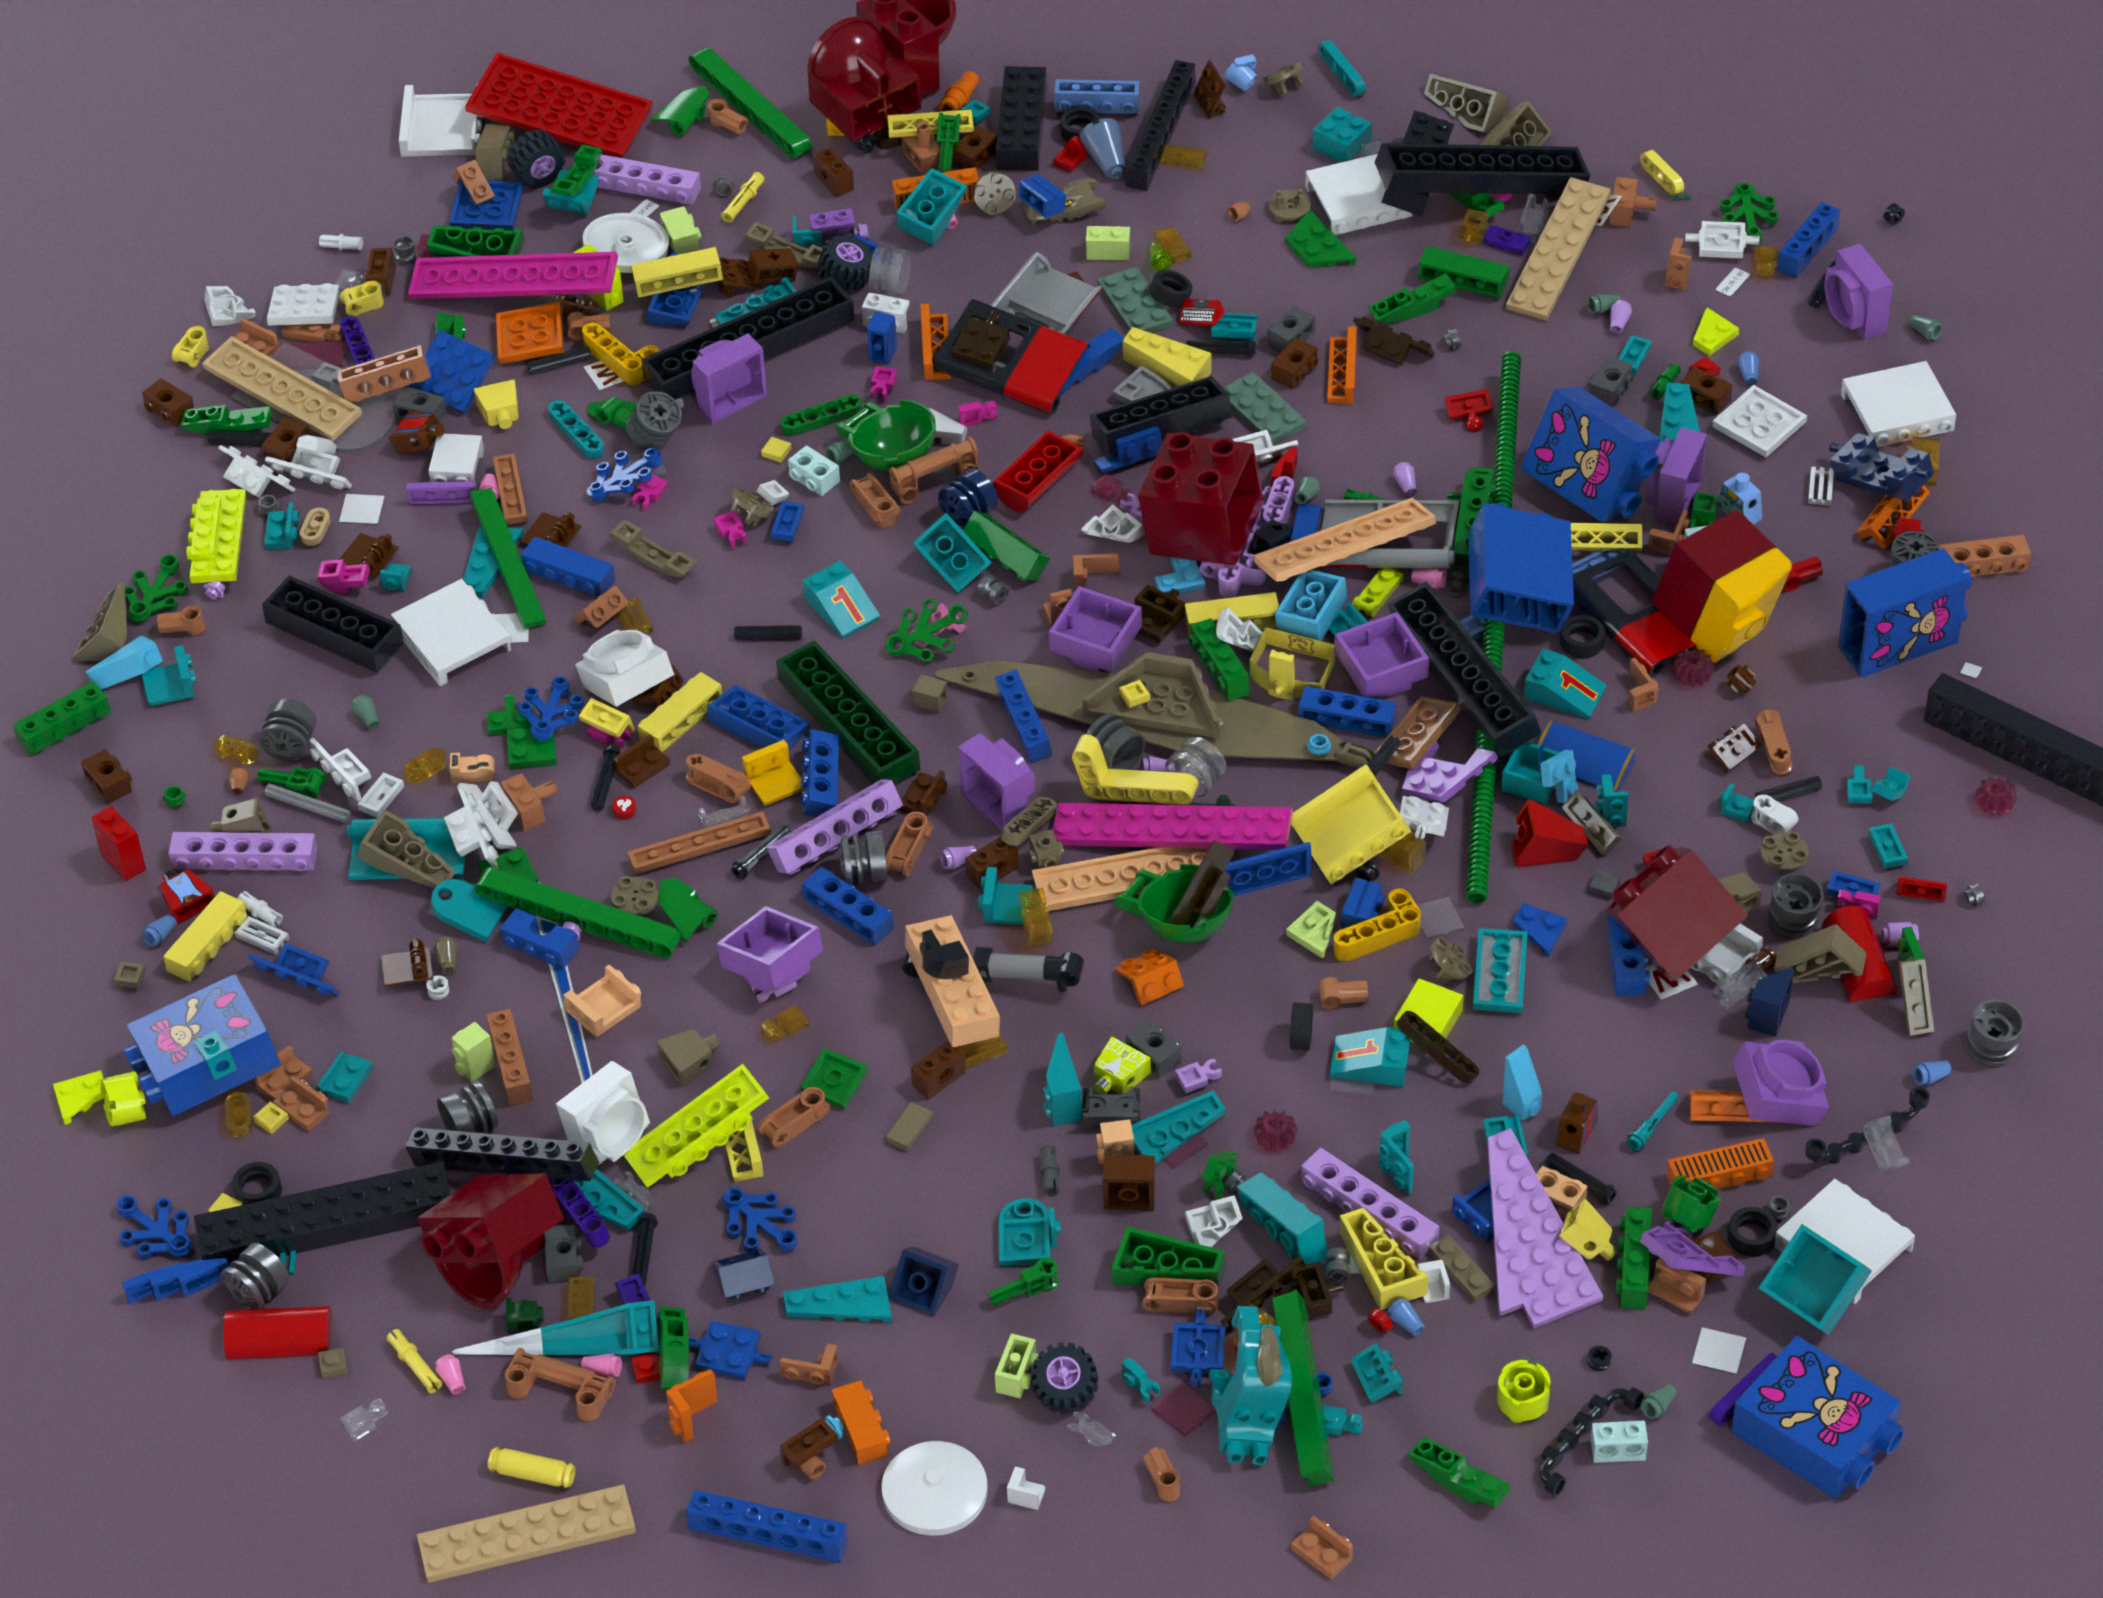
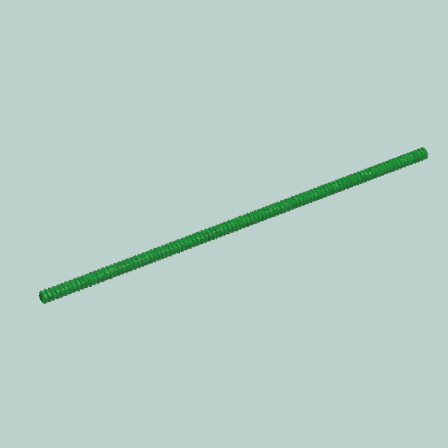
[1466,351,1522,904]

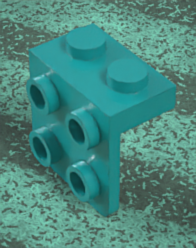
[542,170,599,215]
[142,645,196,706]
[978,867,1036,925]
[1378,1120,1414,1195]

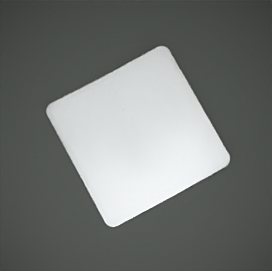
[1960,662,1982,678]

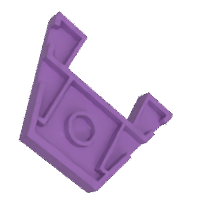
[1402,741,1498,803]
[1640,1220,1746,1276]

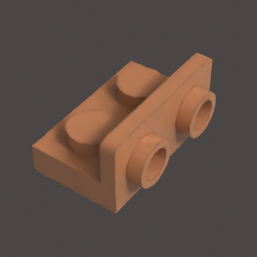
[1665,237,1692,290]
[234,318,279,358]
[573,585,629,629]
[254,1045,313,1101]
[273,1075,330,1132]
[1648,1258,1706,1314]
[1291,1516,1353,1580]

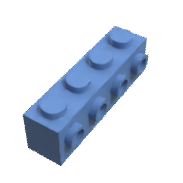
[1054,79,1140,114]

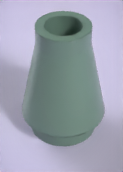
[1587,294,1621,315]
[1909,315,1943,340]
[825,441,854,464]
[1294,477,1320,504]
[352,695,380,730]
[1641,1384,1677,1419]

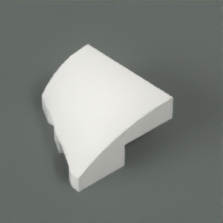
[204,286,256,326]
[929,408,967,445]
[1081,505,1146,543]
[1216,608,1263,652]
[1184,1195,1243,1247]

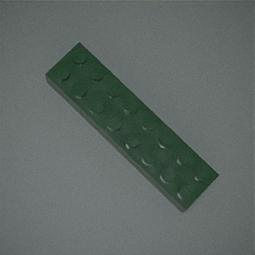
[776,640,920,784]

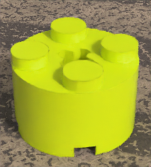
[100,1071,146,1127]
[1497,1360,1551,1423]

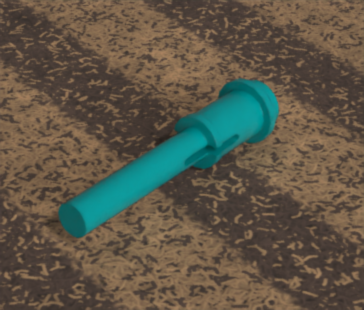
[1627,1091,1679,1151]

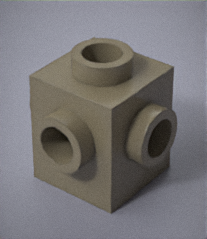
[1028,829,1064,869]

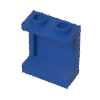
[1452,1175,1494,1242]

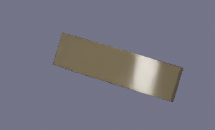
[745,222,823,269]
[610,519,696,577]

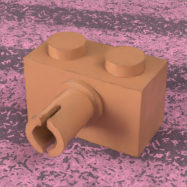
[901,122,941,175]
[1609,177,1657,227]
[501,773,558,831]

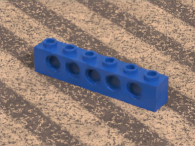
[686,1490,848,1563]

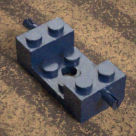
[1829,433,1934,501]

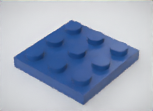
[449,181,524,231]
[408,330,496,414]

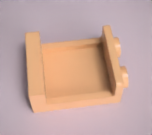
[563,965,641,1038]

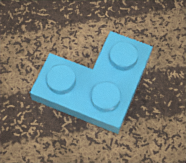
[1155,557,1205,595]
[1540,750,1578,803]

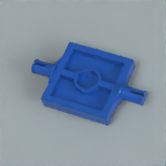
[1171,1309,1226,1387]
[689,1320,772,1380]

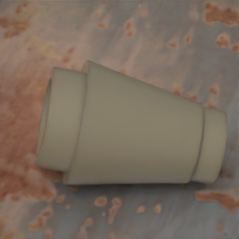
[433,937,457,975]

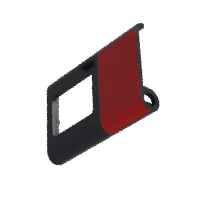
[932,299,1091,415]
[1573,551,1696,678]

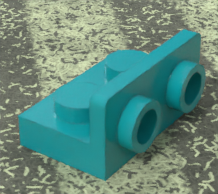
[264,502,300,550]
[1350,1343,1405,1403]

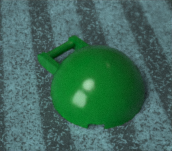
[835,399,936,473]
[1114,864,1234,944]

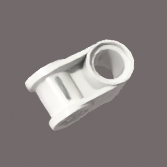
[1751,795,1798,835]

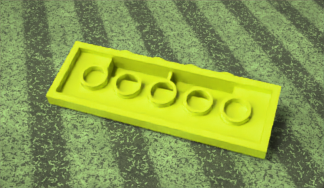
[187,489,247,583]
[623,1064,769,1188]

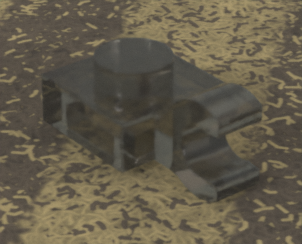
[1446,559,1470,597]

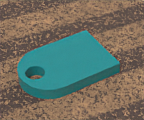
[431,879,509,943]
[999,1198,1051,1267]

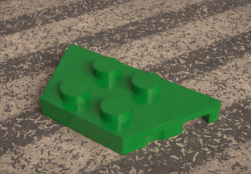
[1285,210,1356,268]

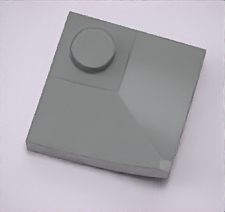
[1113,366,1173,403]

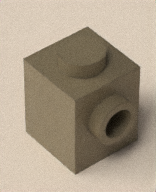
[910,674,948,713]

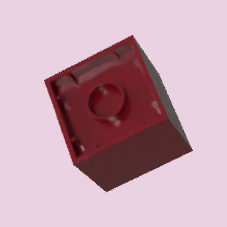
[1138,432,1264,566]

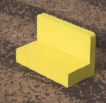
[579,698,635,738]

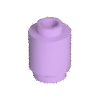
[1881,922,1919,947]

